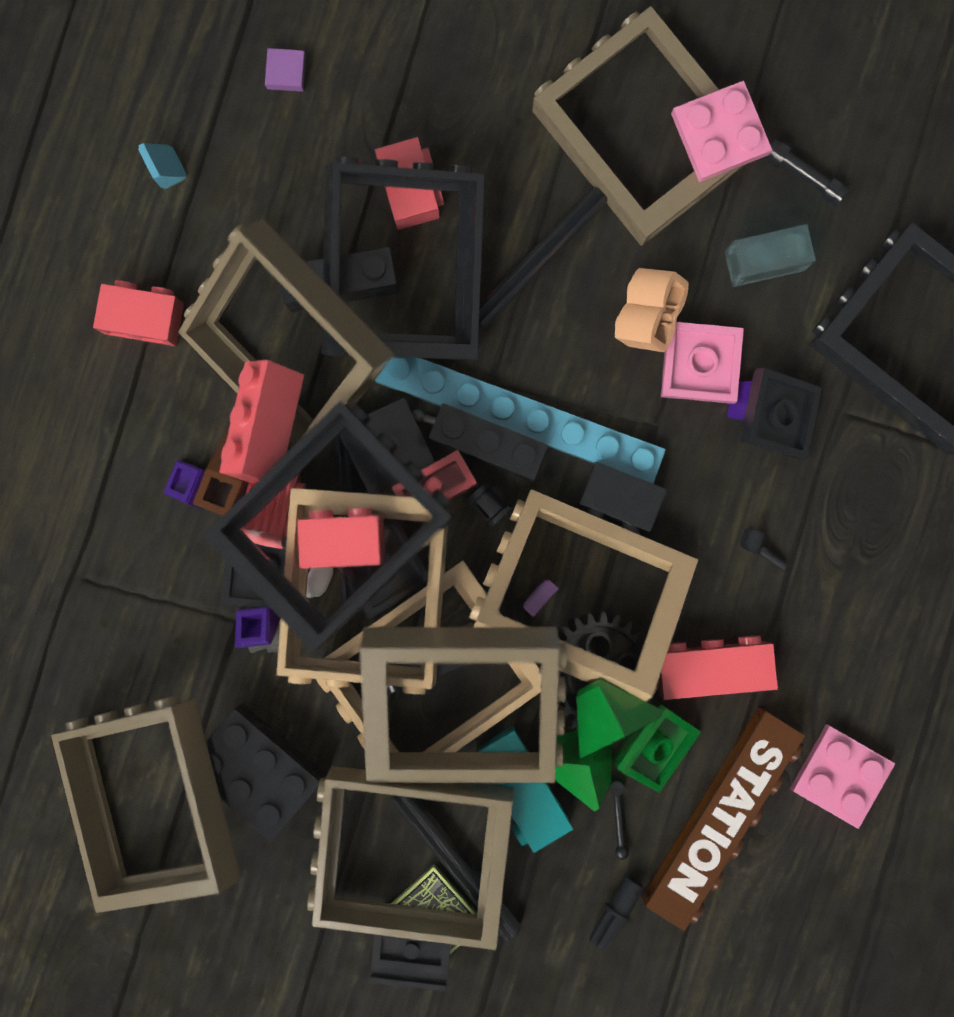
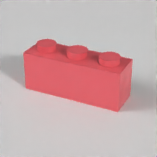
[219,360,304,484]
[657,635,778,700]

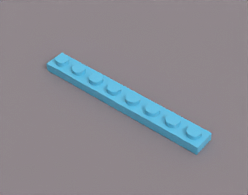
[375,357,666,484]

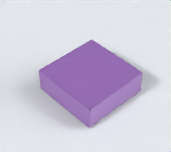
[265,48,306,92]
[522,579,558,616]

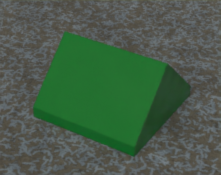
[612,698,701,793]

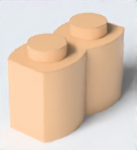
[615,268,689,352]

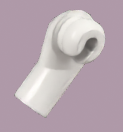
[306,567,333,598]

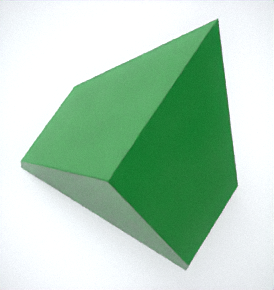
[576,678,663,759]
[555,730,612,812]

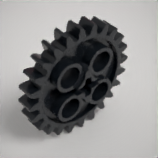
[539,612,657,728]

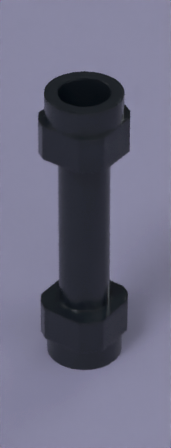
[764,137,850,206]

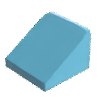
[138,143,187,189]

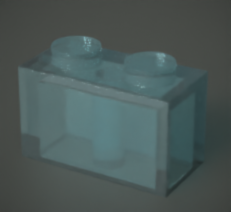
[725,224,816,287]

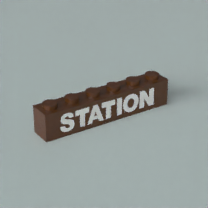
[641,707,805,931]

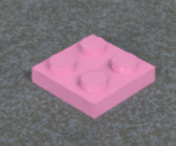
[671,81,772,182]
[661,322,744,404]
[790,724,895,829]

